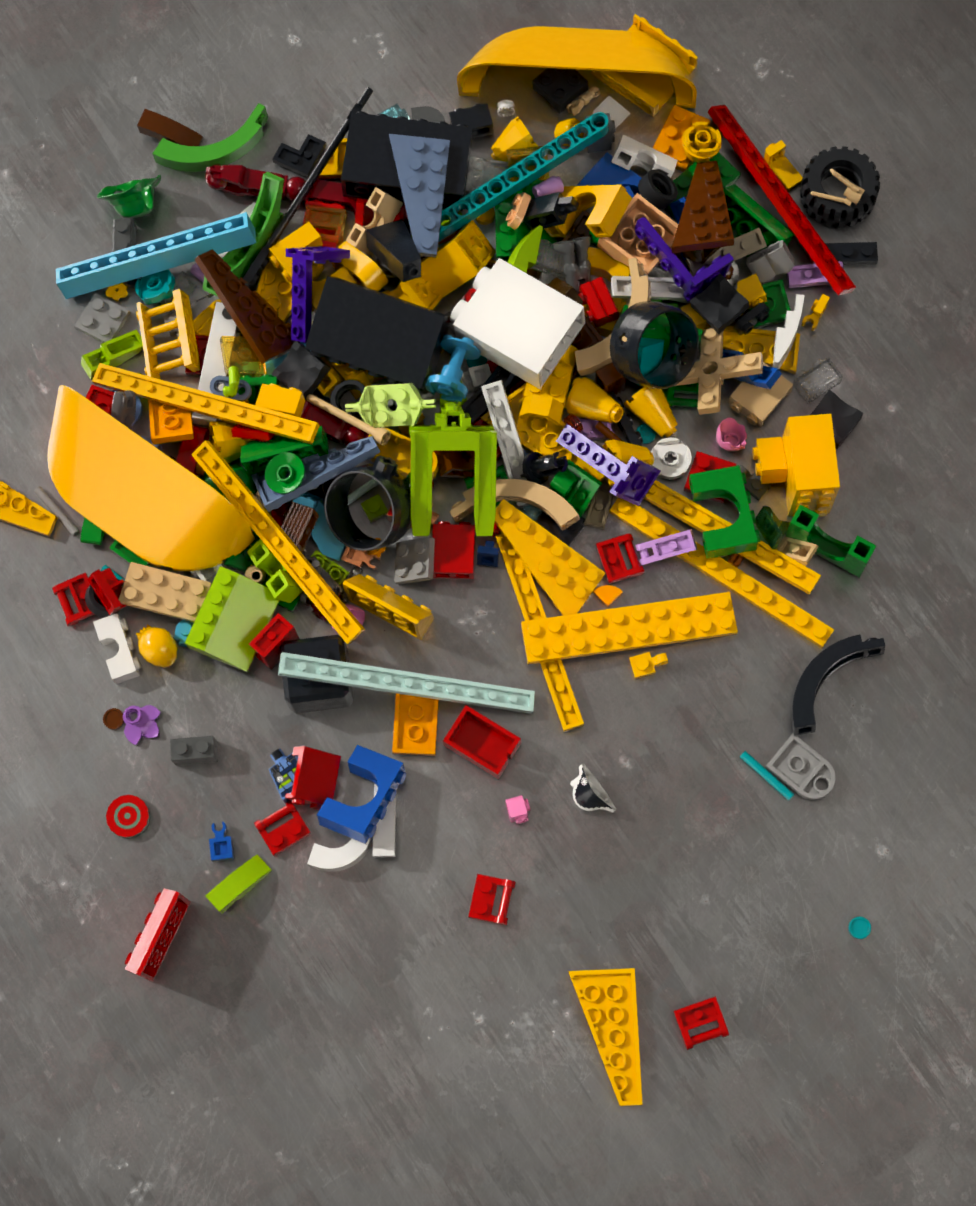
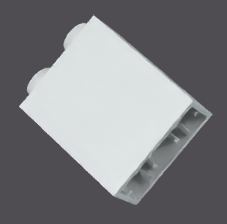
[450,258,585,389]

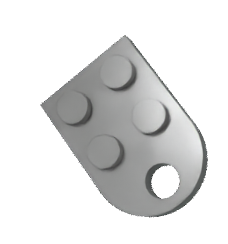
[765,733,836,800]

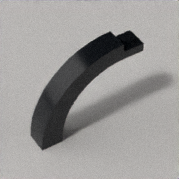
[792,634,886,736]

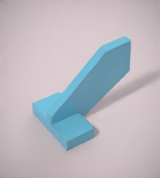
[293,492,346,561]

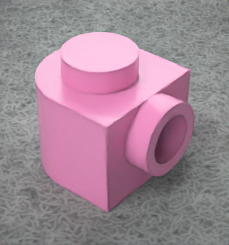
[505,795,531,824]

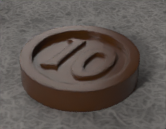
[103,708,124,730]

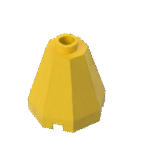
[490,116,539,166]
[209,421,259,463]
[602,440,654,486]

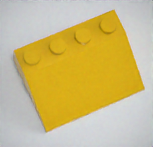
[343,574,434,640]

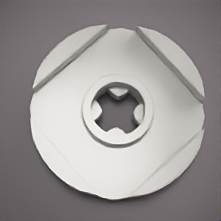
[651,437,692,480]

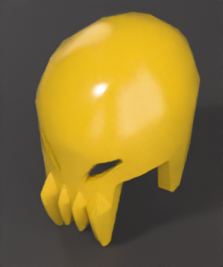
[136,624,178,668]

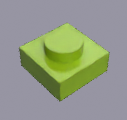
[360,494,388,523]

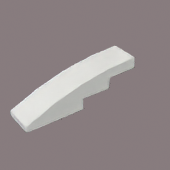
[773,294,805,369]
[373,784,397,857]

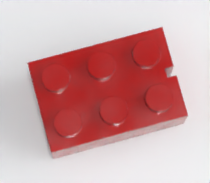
[443,705,521,780]

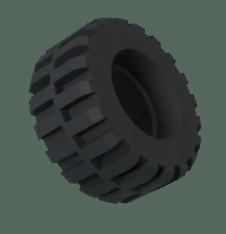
[800,146,880,228]

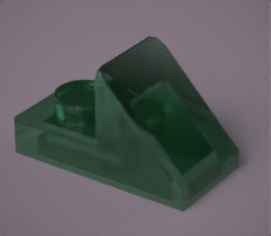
[754,506,790,549]

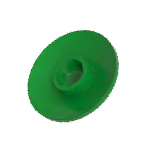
[265,452,305,494]

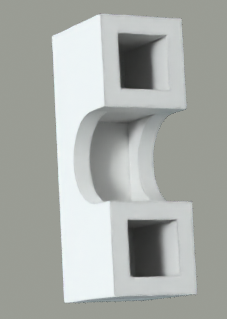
[611,135,678,178]
[93,613,141,684]

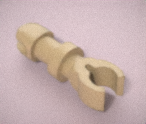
[566,86,600,116]

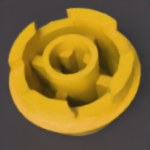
[682,122,722,163]

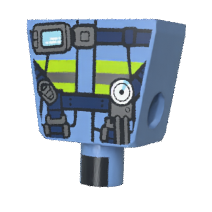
[269,748,298,803]

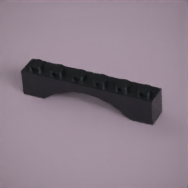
[447,365,521,425]

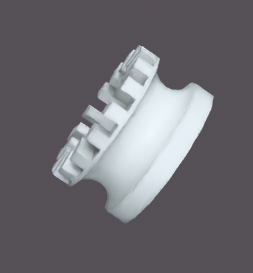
[497,100,515,117]

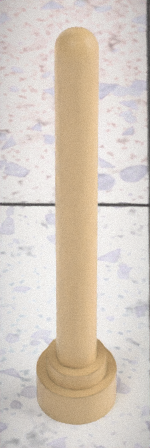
[307,394,391,446]

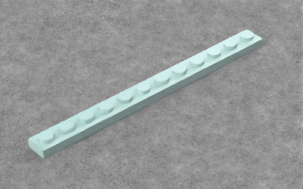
[278,652,535,714]

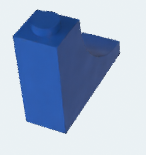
[576,152,642,195]

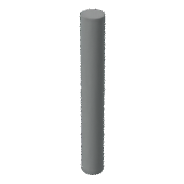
[34,487,79,536]

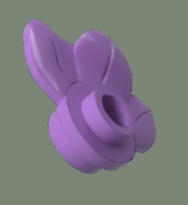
[123,705,161,745]

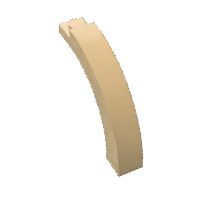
[575,257,651,376]
[449,479,580,531]

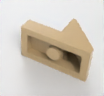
[777,537,818,566]

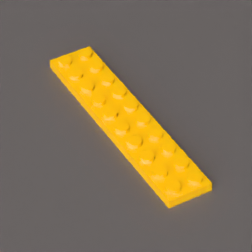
[521,592,738,664]

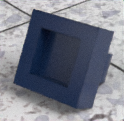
[477,540,499,567]

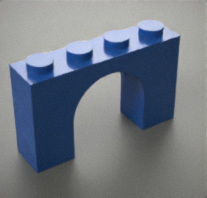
[317,745,406,844]

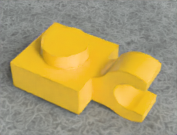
[801,294,830,331]
[629,652,668,679]

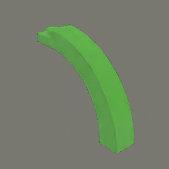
[152,103,268,172]

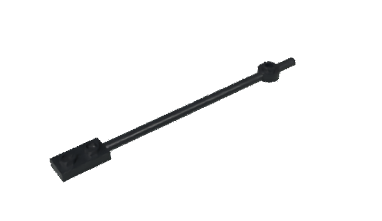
[243,87,373,287]

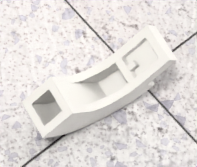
[307,838,373,872]

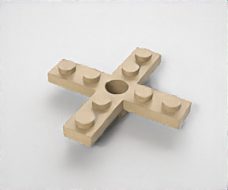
[675,328,763,415]

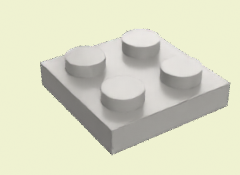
[74,293,131,343]
[394,537,435,585]

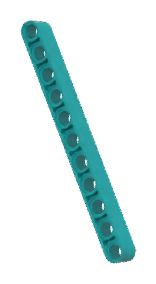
[439,112,609,242]

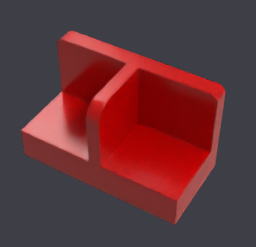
[87,568,127,615]

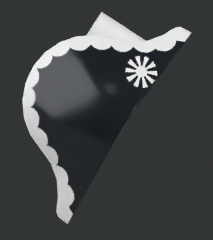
[570,763,617,812]

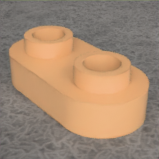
[506,192,531,230]

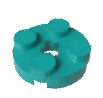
[135,269,175,305]

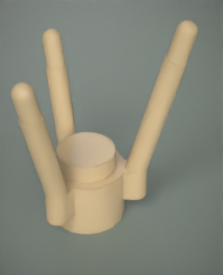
[810,169,865,206]

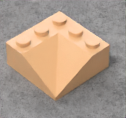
[597,193,678,275]

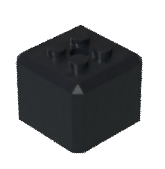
[280,635,354,714]

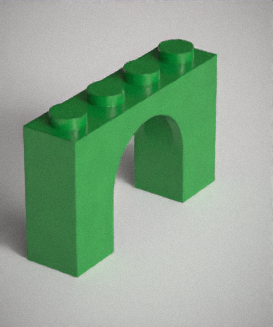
[689,465,760,559]
[785,505,876,578]

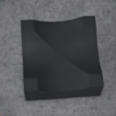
[532,68,588,114]
[690,273,750,334]
[272,341,331,401]
[810,390,863,450]

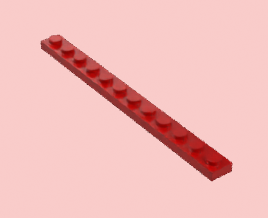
[708,105,856,296]

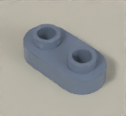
[210,376,252,402]

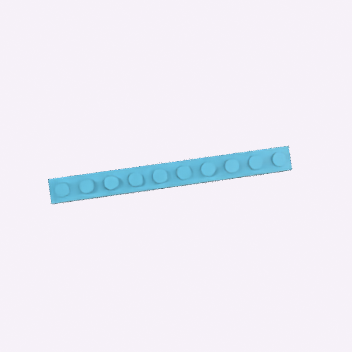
[56,212,256,299]

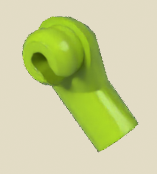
[223,366,240,397]

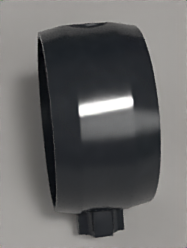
[610,301,700,389]
[324,455,411,551]

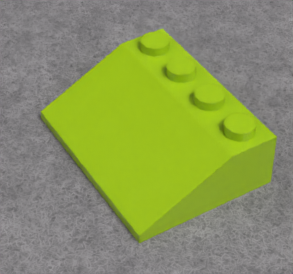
[185,566,280,672]

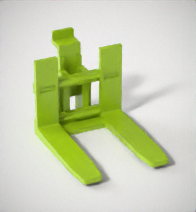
[408,394,497,536]

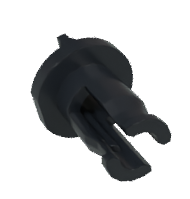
[520,452,568,485]

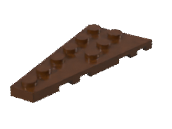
[672,160,734,253]
[194,249,300,364]

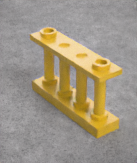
[136,289,201,379]

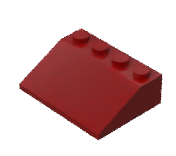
[125,888,191,982]

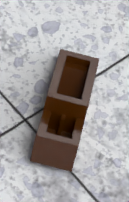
[137,109,203,146]

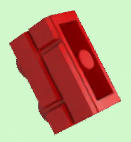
[578,277,619,328]

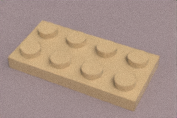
[119,562,212,623]

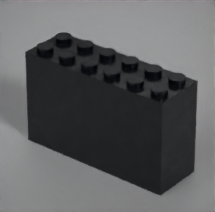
[341,111,472,211]
[305,276,451,391]

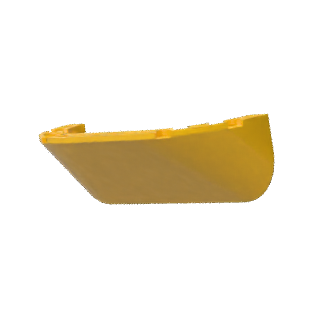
[457,26,697,108]
[48,385,255,571]

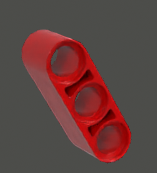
[176,425,209,476]

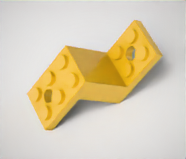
[399,220,496,310]

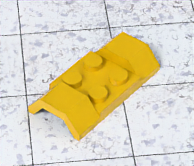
[519,345,578,425]

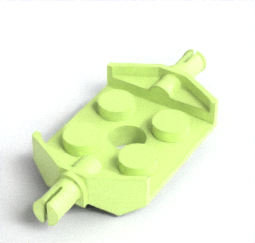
[345,383,436,427]

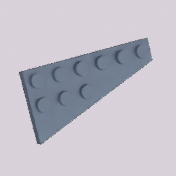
[389,134,450,258]
[251,436,380,512]

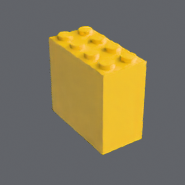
[782,414,840,517]

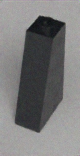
[366,219,421,282]

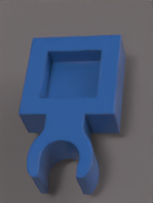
[209,822,234,862]

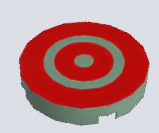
[106,795,150,838]

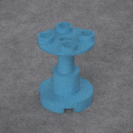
[426,335,481,402]

